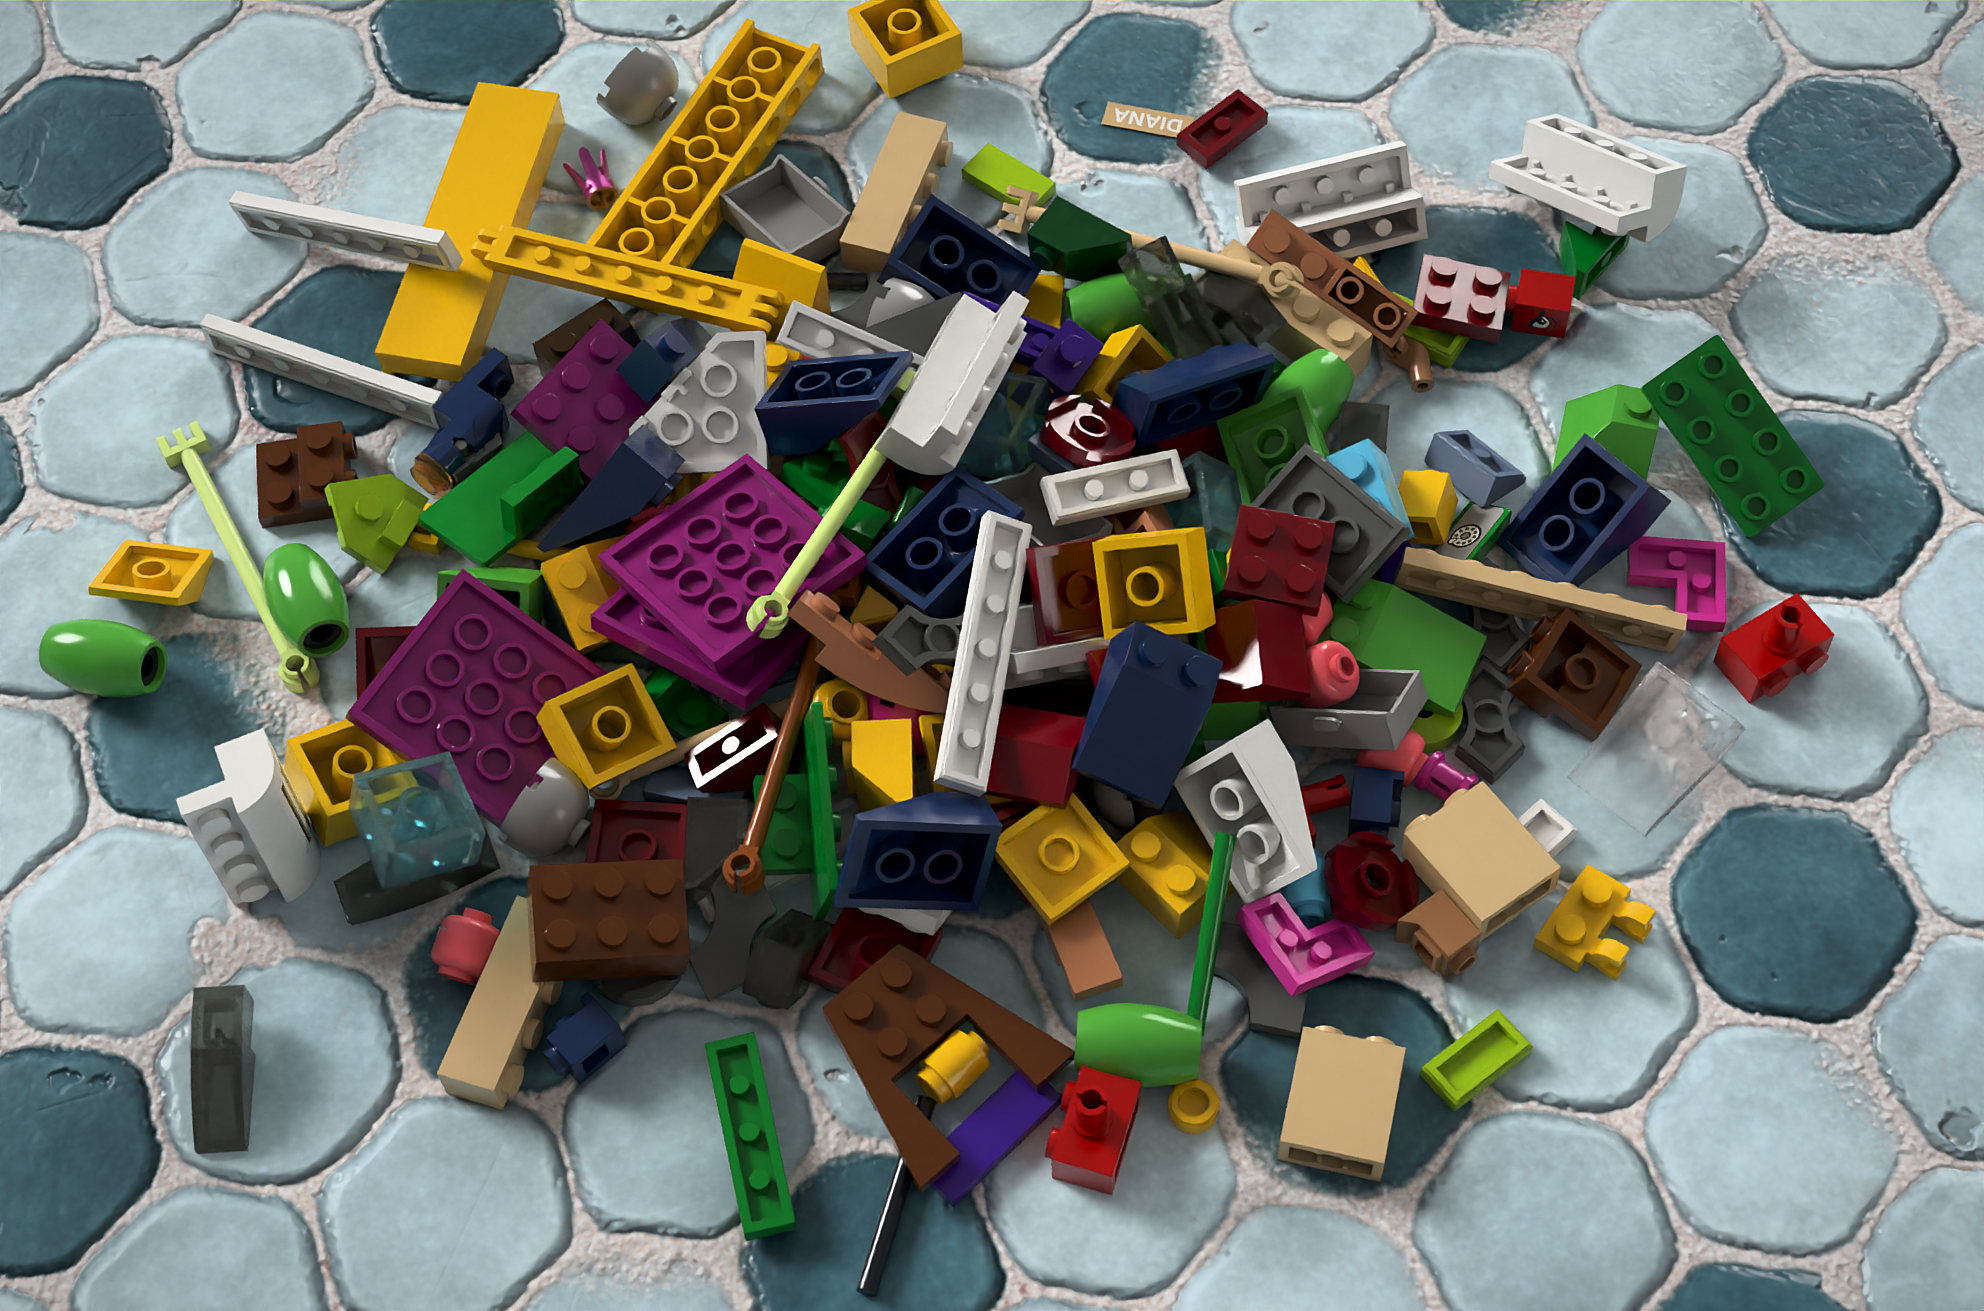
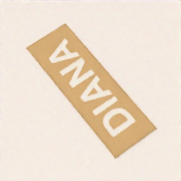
[1101,102,1195,138]

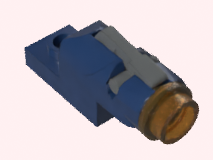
[410,347,515,495]

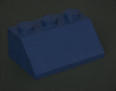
[1111,342,1276,451]

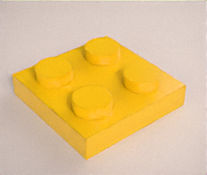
[994,792,1130,926]

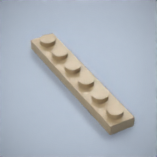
[1394,547,1688,654]

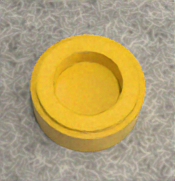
[1168,1079,1220,1134]

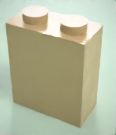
[1401,781,1561,942]
[1277,1026,1406,1182]

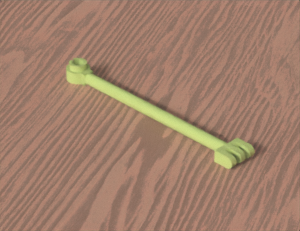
[746,368,916,639]
[155,420,320,694]

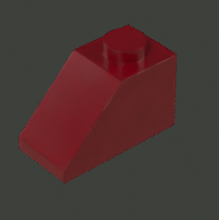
[684,702,800,793]

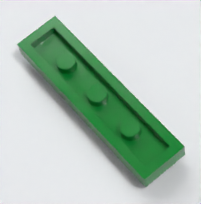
[705,1032,797,1241]

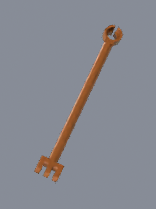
[722,573,865,895]

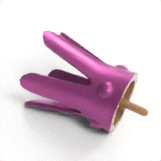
[563,147,618,210]

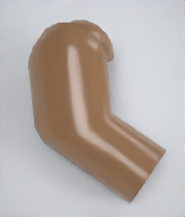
[1383,335,1434,393]

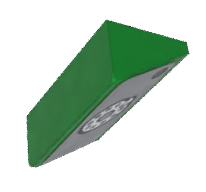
[1430,501,1512,562]

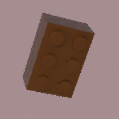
[526,859,691,982]

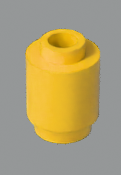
[914,1029,991,1106]

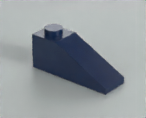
[616,318,712,404]

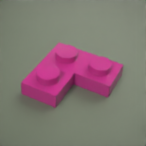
[1627,536,1726,632]
[1235,891,1375,997]

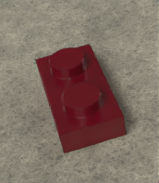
[1177,89,1268,170]

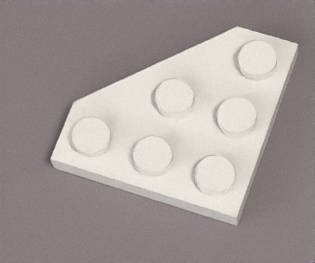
[629,331,770,474]

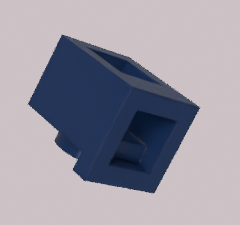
[1347,766,1404,839]
[542,992,627,1085]

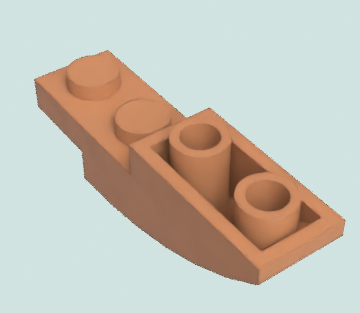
[1246,209,1419,348]
[787,589,953,714]

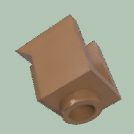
[1394,889,1482,977]

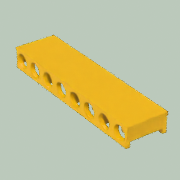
[586,18,825,315]
[375,82,565,382]

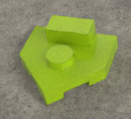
[324,473,429,575]

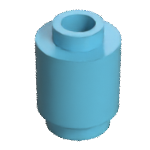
[1281,848,1332,926]

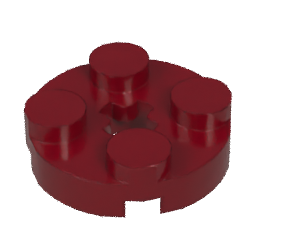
[1039,395,1136,470]
[1324,831,1419,932]

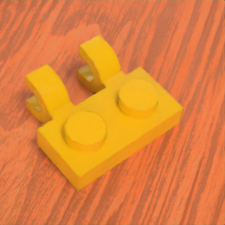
[1534,864,1656,981]

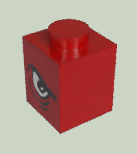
[1505,268,1576,339]

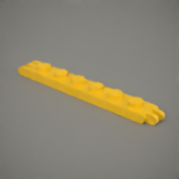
[470,224,785,337]

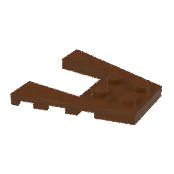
[822,943,1075,1194]

